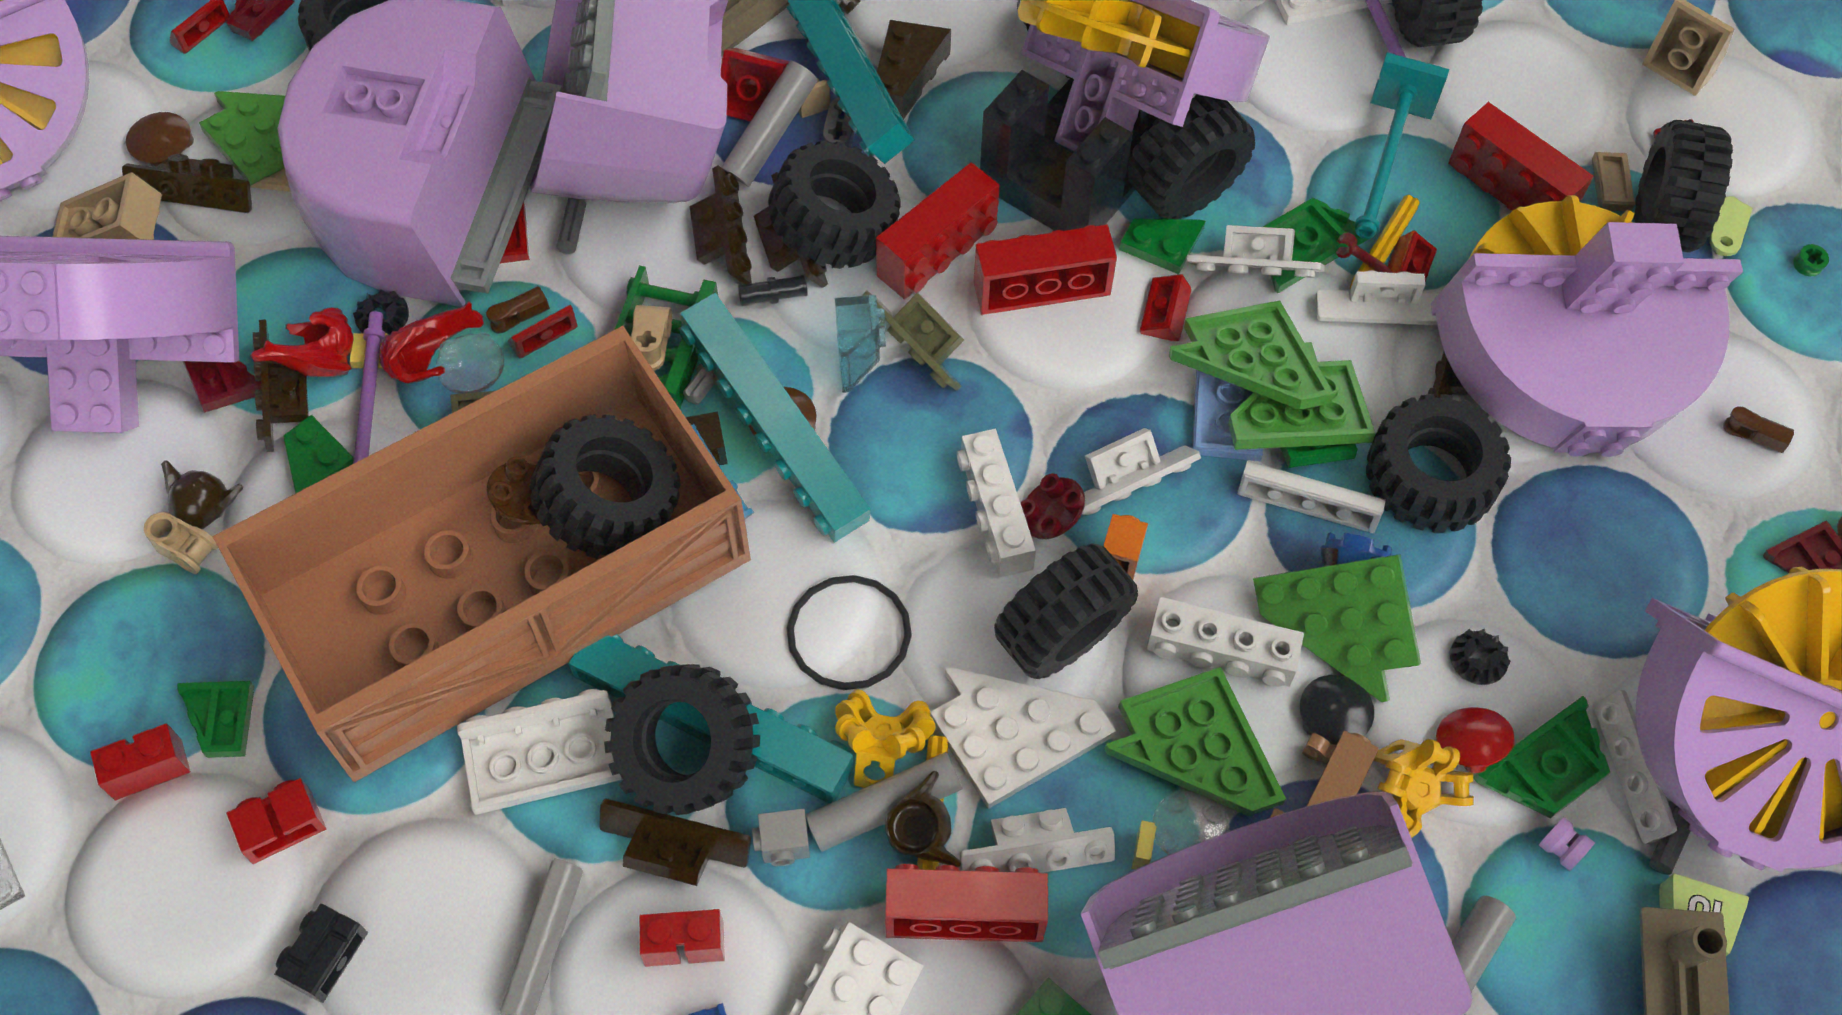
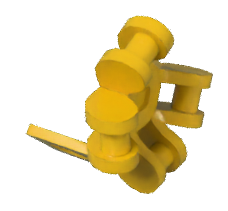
[835,689,936,788]
[1373,739,1474,838]

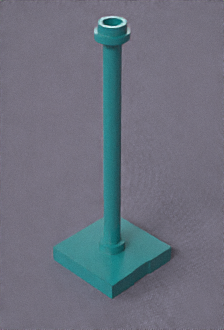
[1355,52,1450,239]

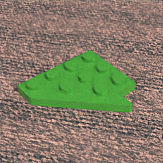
[199,91,285,186]
[1169,300,1334,410]
[1228,342,1375,450]
[1253,554,1421,702]
[1104,667,1286,816]

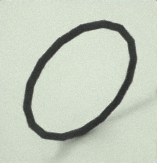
[787,575,912,690]

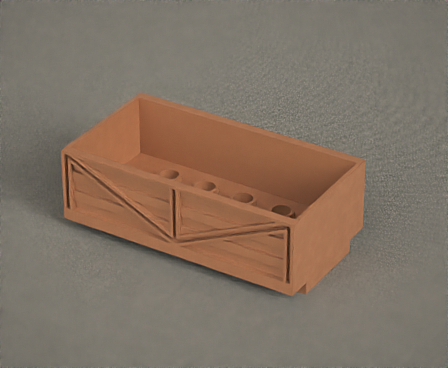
[212,326,751,782]

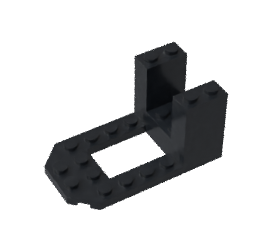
[980,70,1158,231]

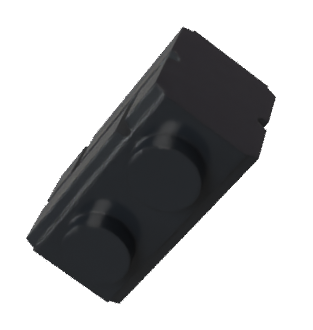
[274,903,368,1003]

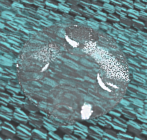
[436,333,504,394]
[1152,789,1229,855]

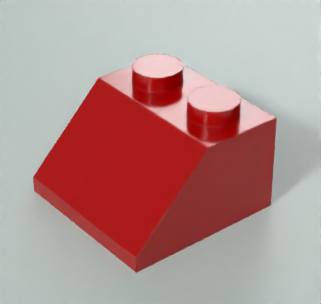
[721,48,789,122]

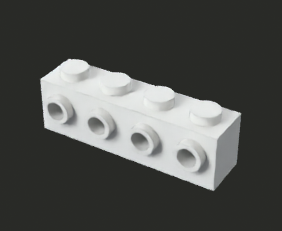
[956,429,1036,578]
[1146,597,1304,687]

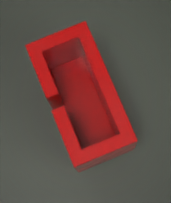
[90,723,191,801]
[226,778,327,864]
[639,909,725,967]

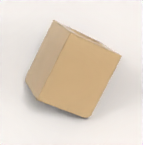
[798,78,830,118]

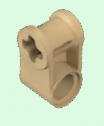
[631,305,672,371]
[144,512,218,574]

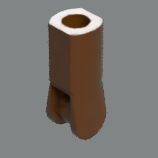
[486,286,550,333]
[1723,406,1794,453]

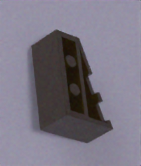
[877,20,951,119]

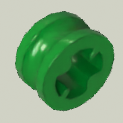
[1793,244,1829,277]

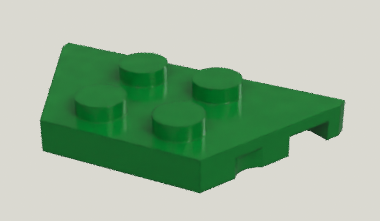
[1263,198,1369,294]
[1473,696,1610,819]

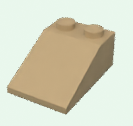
[1642,0,1734,96]
[52,172,162,240]

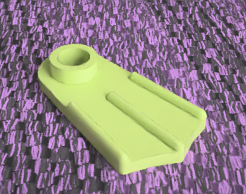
[1710,196,1753,256]

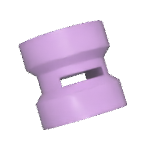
[1538,817,1595,871]

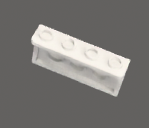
[457,689,623,815]
[786,922,924,1015]

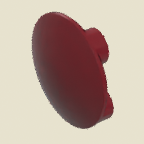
[1021,473,1085,539]

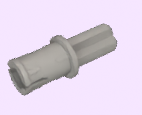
[683,364,719,405]

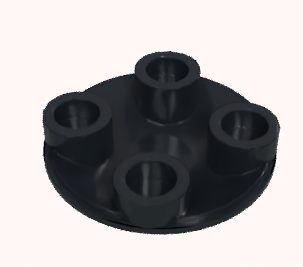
[1300,675,1374,745]

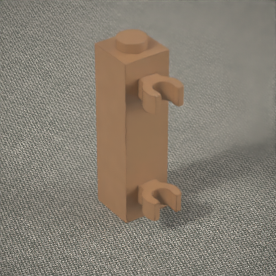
[1270,730,1379,846]

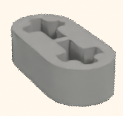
[823,97,855,148]

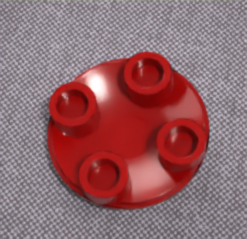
[1436,707,1515,773]

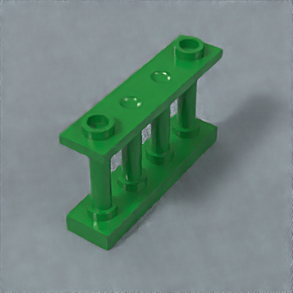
[614,265,719,409]

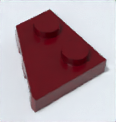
[227,0,295,41]
[182,361,261,413]
[1763,520,1842,573]

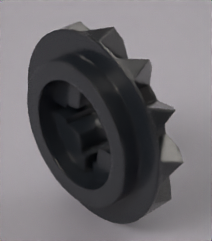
[353,289,409,335]
[1450,628,1511,685]

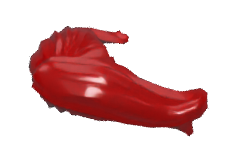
[379,301,484,383]
[250,308,354,377]

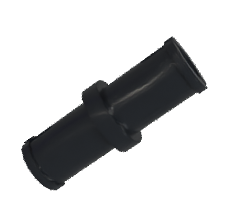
[738,275,808,306]

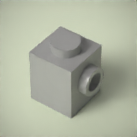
[752,809,810,866]

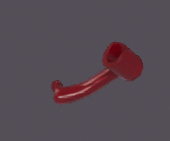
[1336,233,1393,273]

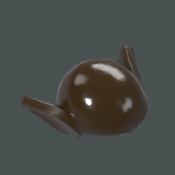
[161,460,243,529]
[885,771,961,867]

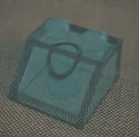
[835,295,886,393]

